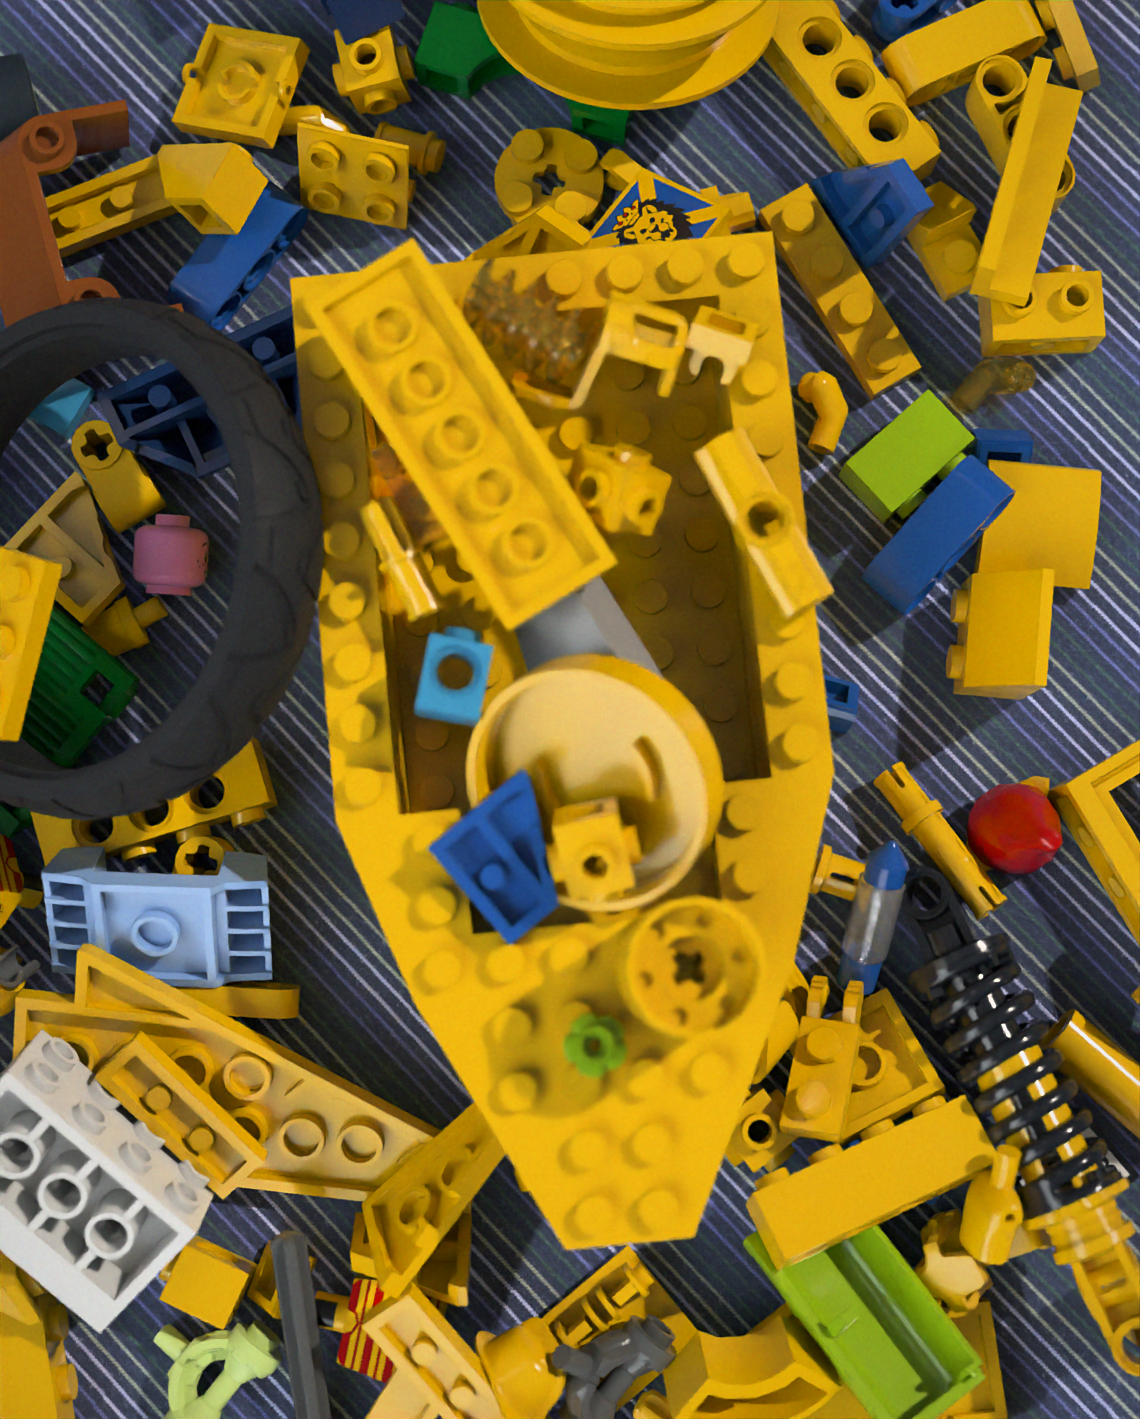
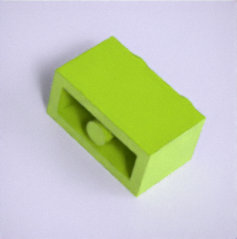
[838,389,975,524]

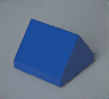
[823,674,860,734]

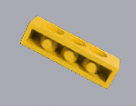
[762,0,942,181]
[30,738,278,866]

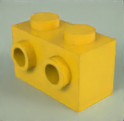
[978,265,1106,357]

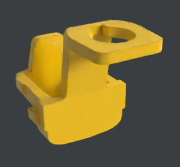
[509,290,688,409]
[913,1208,1054,1313]

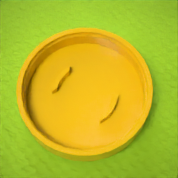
[466,654,723,911]

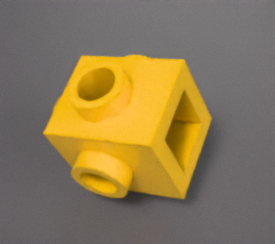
[332,24,416,115]
[566,443,672,540]
[547,796,644,903]
[724,1083,800,1173]

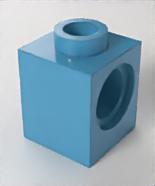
[415,627,493,727]

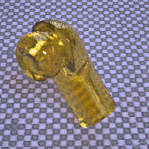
[950,358,1036,415]

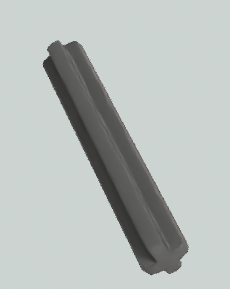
[270,1229,332,1419]

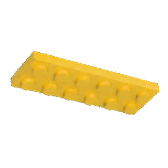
[304,238,617,633]

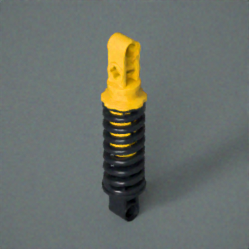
[896,867,1140,1377]

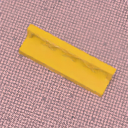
[969,56,1084,307]

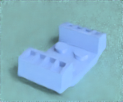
[41,847,273,988]

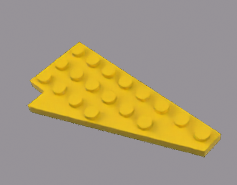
[13,943,473,1214]

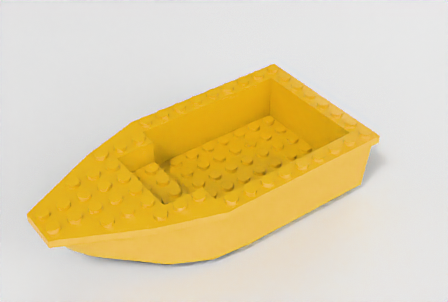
[290,231,834,1250]

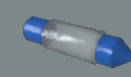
[836,840,909,995]

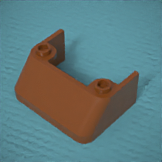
[0,99,184,327]

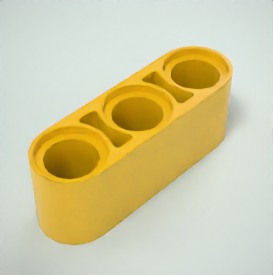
[881,0,1047,107]
[965,55,1076,216]

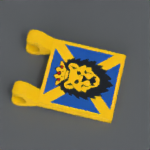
[560,148,733,249]

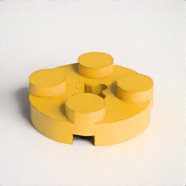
[494,127,604,226]

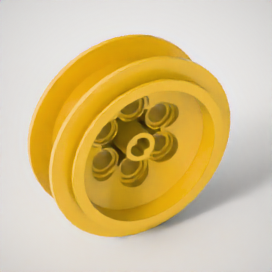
[476,0,780,110]

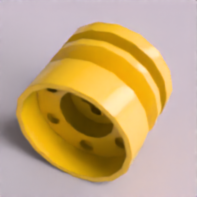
[615,897,767,1040]

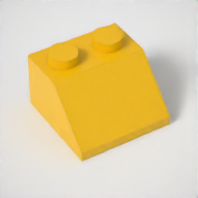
[946,568,1055,700]

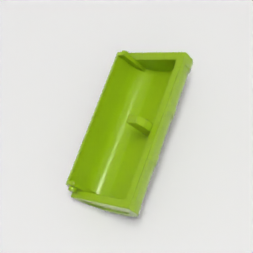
[742,1225,986,1419]

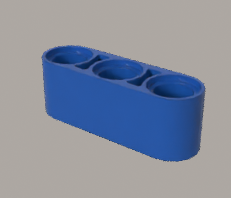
[166,179,309,331]
[861,454,1016,616]

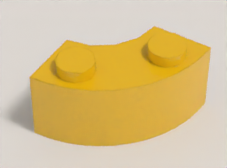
[663,1314,842,1419]

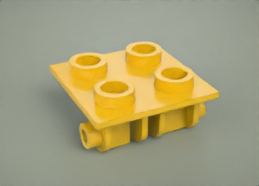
[297,122,416,230]
[541,1244,698,1412]

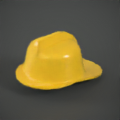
[474,1317,566,1419]

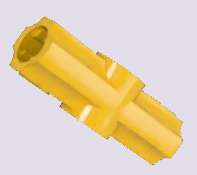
[693,428,834,621]

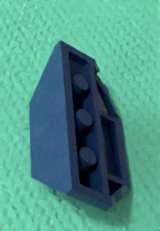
[96,305,303,479]

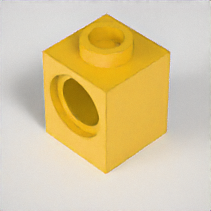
[159,1235,258,1330]

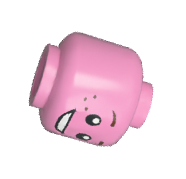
[132,514,209,596]

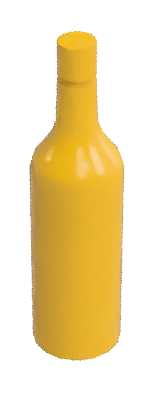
[1039,1009,1140,1139]

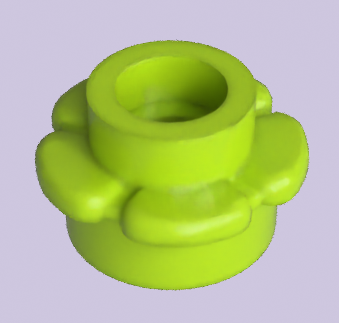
[563,1013,627,1077]

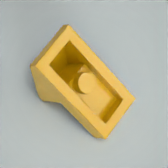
[906,181,982,303]

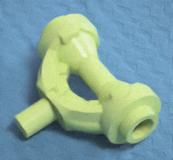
[153,1320,283,1419]

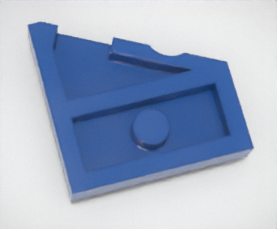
[811,158,934,270]
[428,767,559,945]

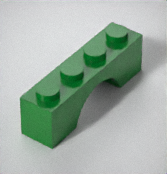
[414,1,636,147]

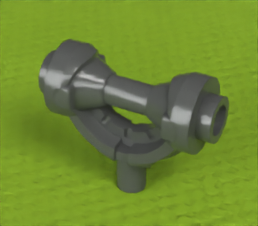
[552,1314,677,1419]

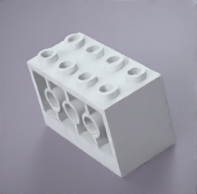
[0,1029,215,1333]

